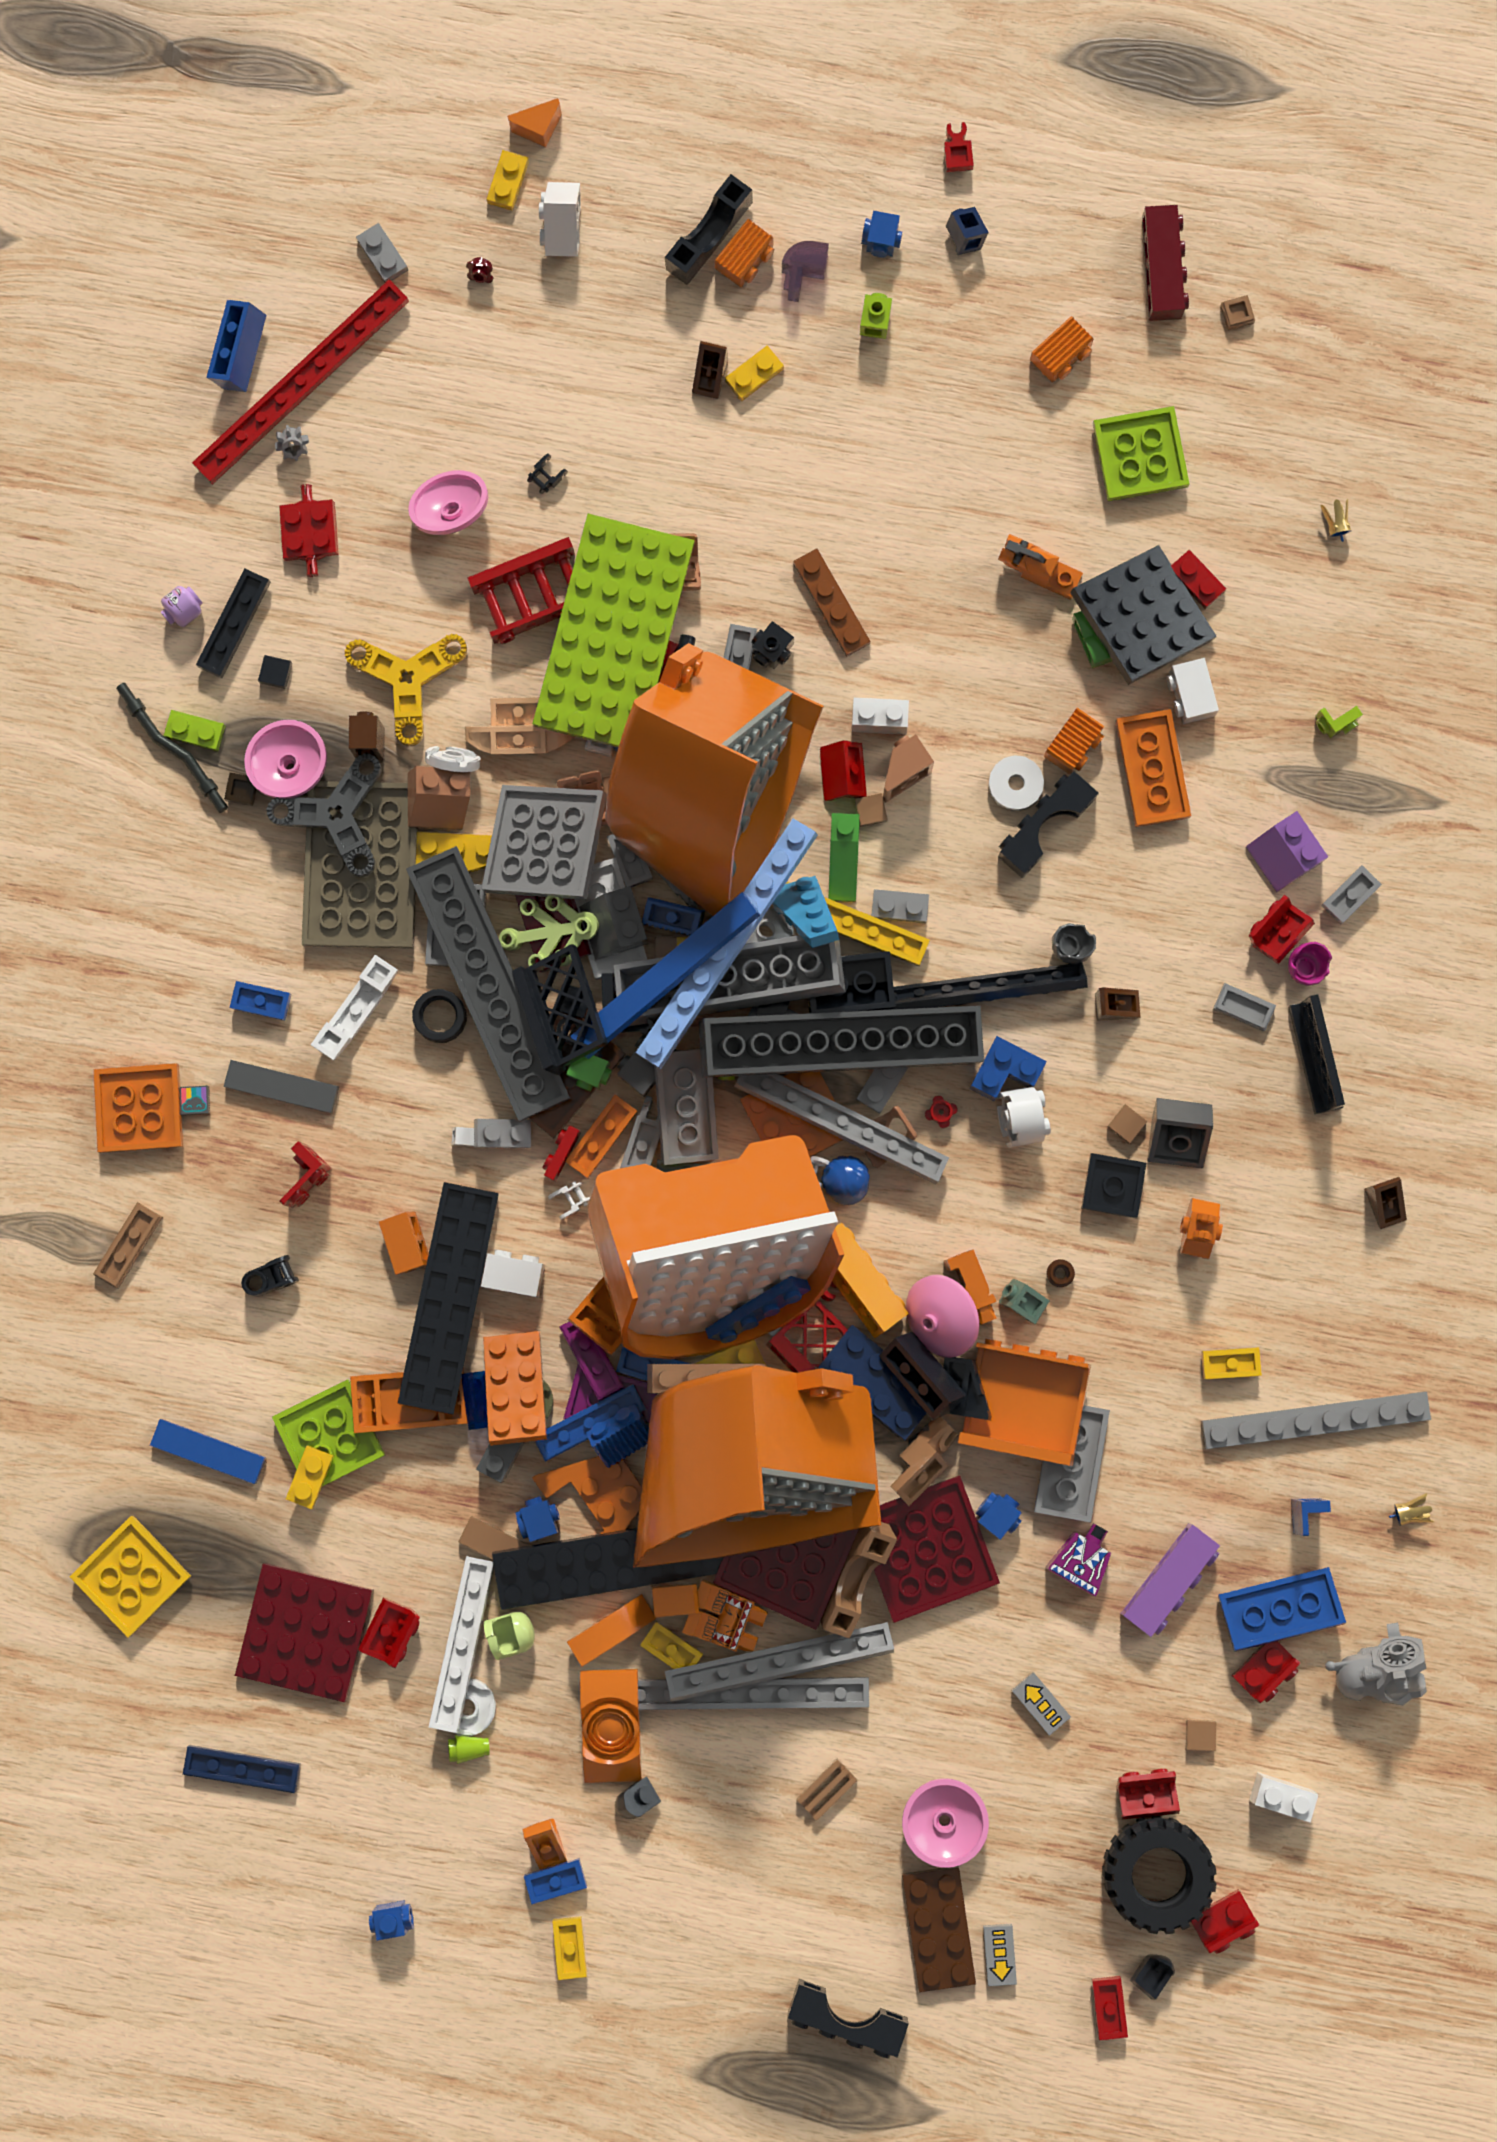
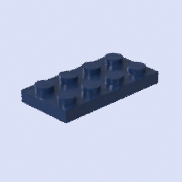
[816,1325,926,1441]

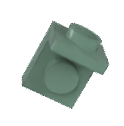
[999,1279,1050,1324]

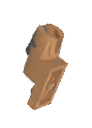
[890,1417,959,1506]

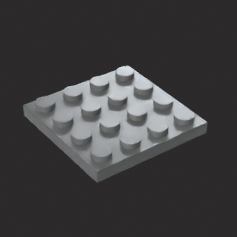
[481,785,607,900]

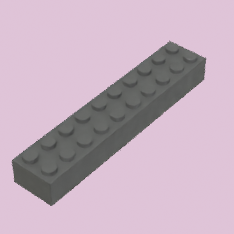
[699,1006,984,1078]

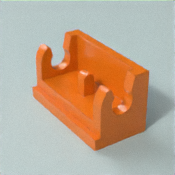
[379,1211,429,1275]

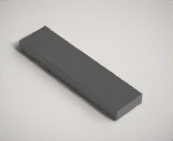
[223,1060,339,1114]

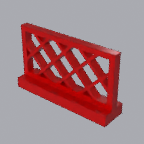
[766,1300,848,1373]

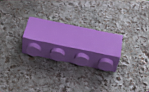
[1121,1523,1220,1637]

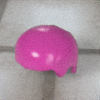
[1288,941,1332,986]

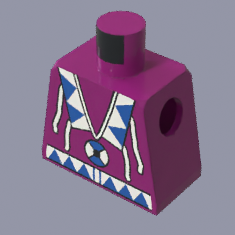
[1045,1523,1111,1597]

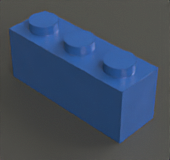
[206,300,267,392]

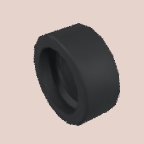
[412,989,467,1043]

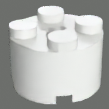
[997,1087,1051,1148]

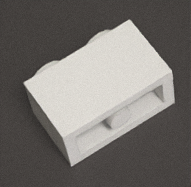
[1166,658,1219,724]
[852,697,909,735]
[481,1249,545,1298]
[1249,1772,1318,1823]

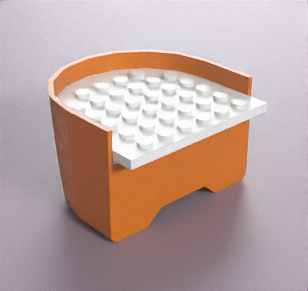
[588,1135,845,1359]

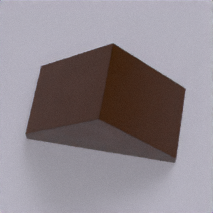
[692,341,728,399]
[1095,987,1141,1021]
[1365,1177,1407,1229]

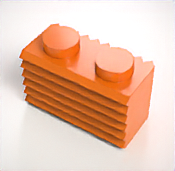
[715,219,775,287]
[1030,316,1094,383]
[1044,708,1104,775]

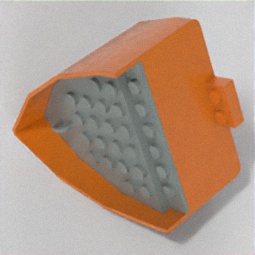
[605,643,824,916]
[633,1365,881,1567]

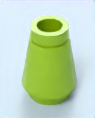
[448,1735,490,1764]

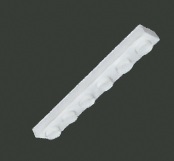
[429,1556,494,1733]

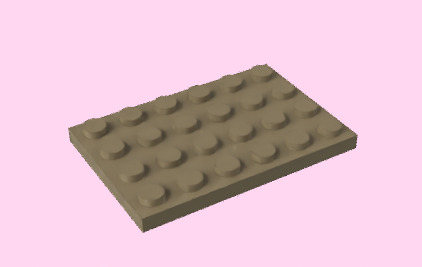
[302,781,418,949]

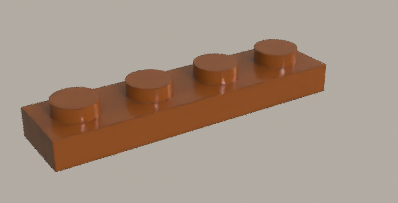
[793,548,871,657]

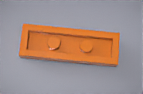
[565,1095,638,1178]

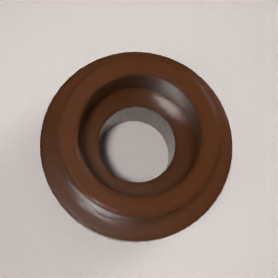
[1046,1259,1075,1287]

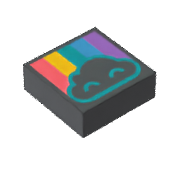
[180,1085,210,1115]

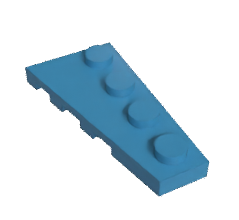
[772,876,840,948]

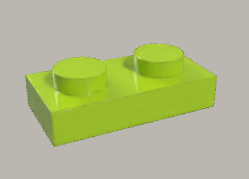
[163,710,226,752]

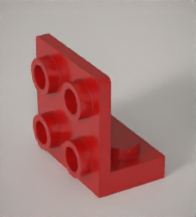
[279,1141,331,1208]

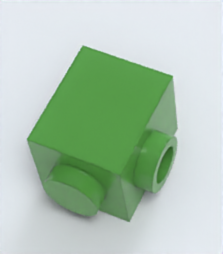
[566,1055,612,1092]

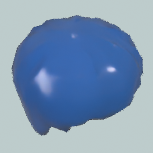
[821,1155,870,1205]

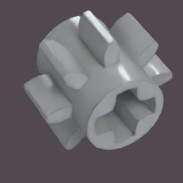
[275,425,309,461]

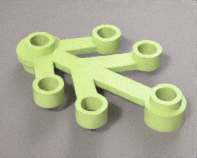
[499,896,599,971]

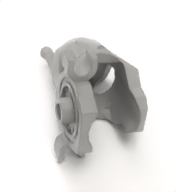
[1325,1622,1427,1706]

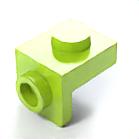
[1315,706,1363,739]

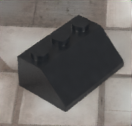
[810,951,896,1013]

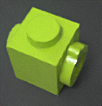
[860,293,892,339]

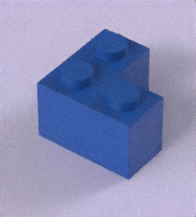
[969,1036,1047,1101]

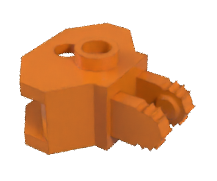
[1180,1198,1223,1260]

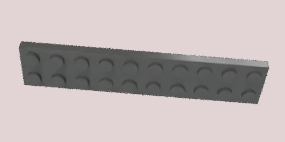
[406,846,571,1122]

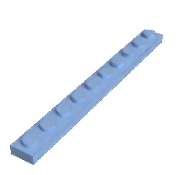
[636,818,818,1069]

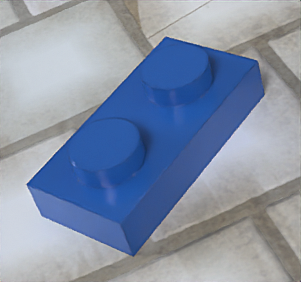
[229,981,292,1021]
[524,1858,587,1904]

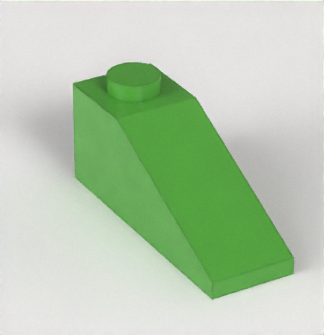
[828,813,860,902]

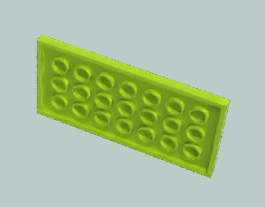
[532,513,694,747]

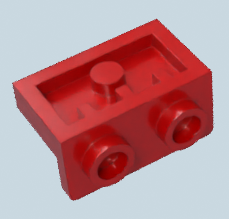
[1232,1641,1300,1703]
[1191,1889,1259,1954]

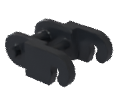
[527,453,568,494]

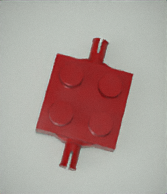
[279,484,339,577]

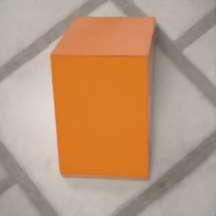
[507,98,562,147]
[651,1584,699,1617]

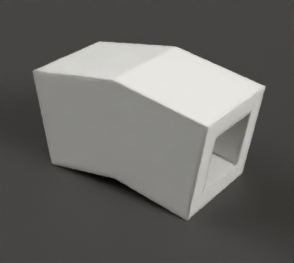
[451,1127,474,1147]

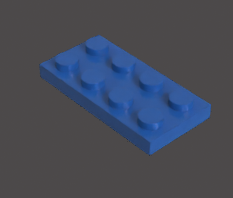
[1218,1567,1346,1652]

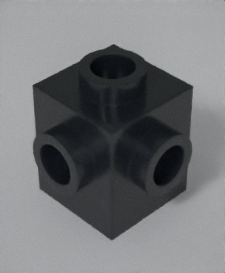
[751,621,794,669]

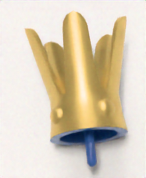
[1320,499,1352,542]
[1389,1493,1435,1526]

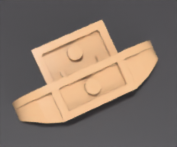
[465,697,575,754]

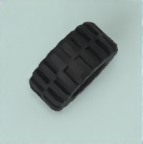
[1102,1816,1217,1934]

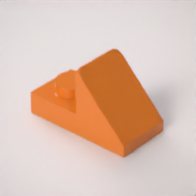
[523,1819,567,1869]

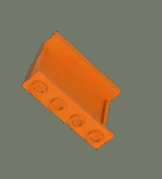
[958,1338,1091,1466]

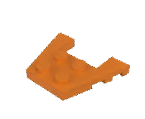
[532,1456,642,1534]

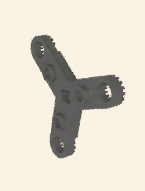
[266,754,381,877]

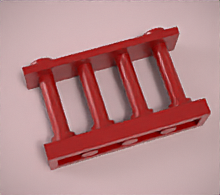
[467,537,575,644]

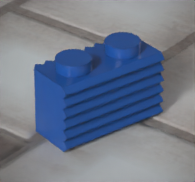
[642,897,705,936]
[586,1403,649,1468]

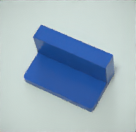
[1291,1498,1331,1536]

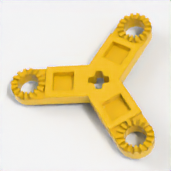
[344,634,468,746]

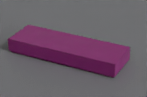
[559,1322,623,1402]

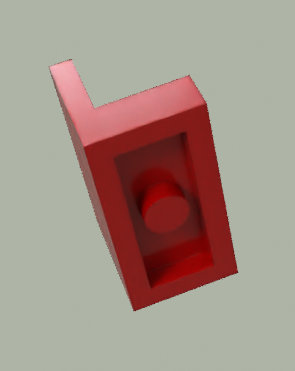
[820,740,867,801]

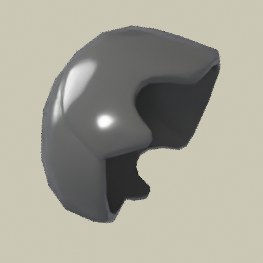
[1052,923,1096,965]

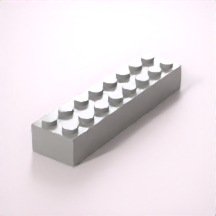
[613,935,846,1026]

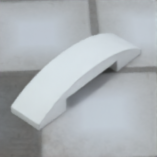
[311,955,398,1061]

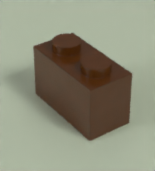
[349,711,385,760]

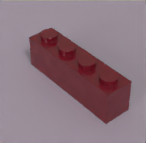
[1142,205,1189,321]

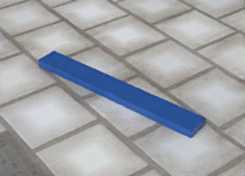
[571,892,760,1059]

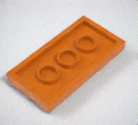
[1116,709,1191,827]
[483,1331,547,1446]

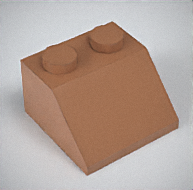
[883,734,934,803]
[408,766,470,830]

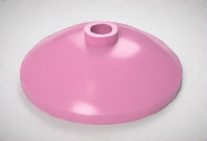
[408,470,489,535]
[244,720,327,799]
[906,1275,979,1358]
[902,1778,989,1868]

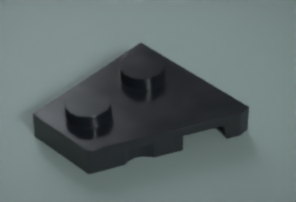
[943,1357,992,1421]

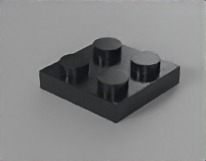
[1081,1153,1147,1219]

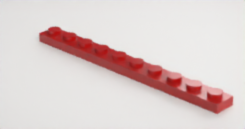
[192,279,409,485]

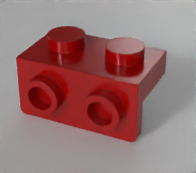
[1249,895,1315,965]
[358,1597,420,1668]
[1117,1769,1180,1820]

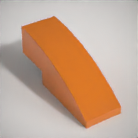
[567,1594,656,1667]

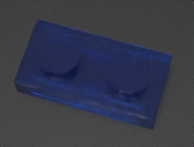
[461,1371,488,1430]

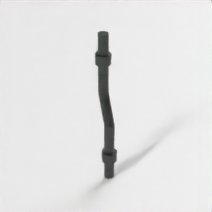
[116,683,228,813]

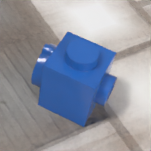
[861,210,903,258]
[975,1492,1022,1540]
[515,1496,560,1542]
[369,1900,414,1941]

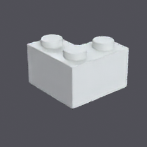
[539,182,581,256]

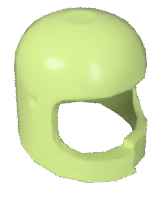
[484,1612,535,1660]

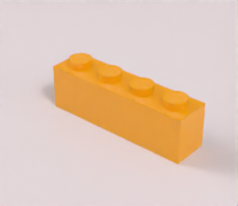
[832,1222,909,1338]

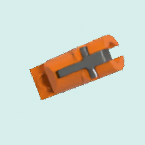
[998,534,1083,600]

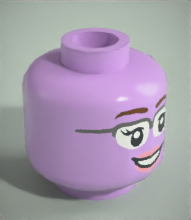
[161,586,203,627]

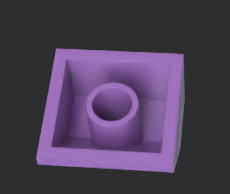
[1246,811,1328,893]

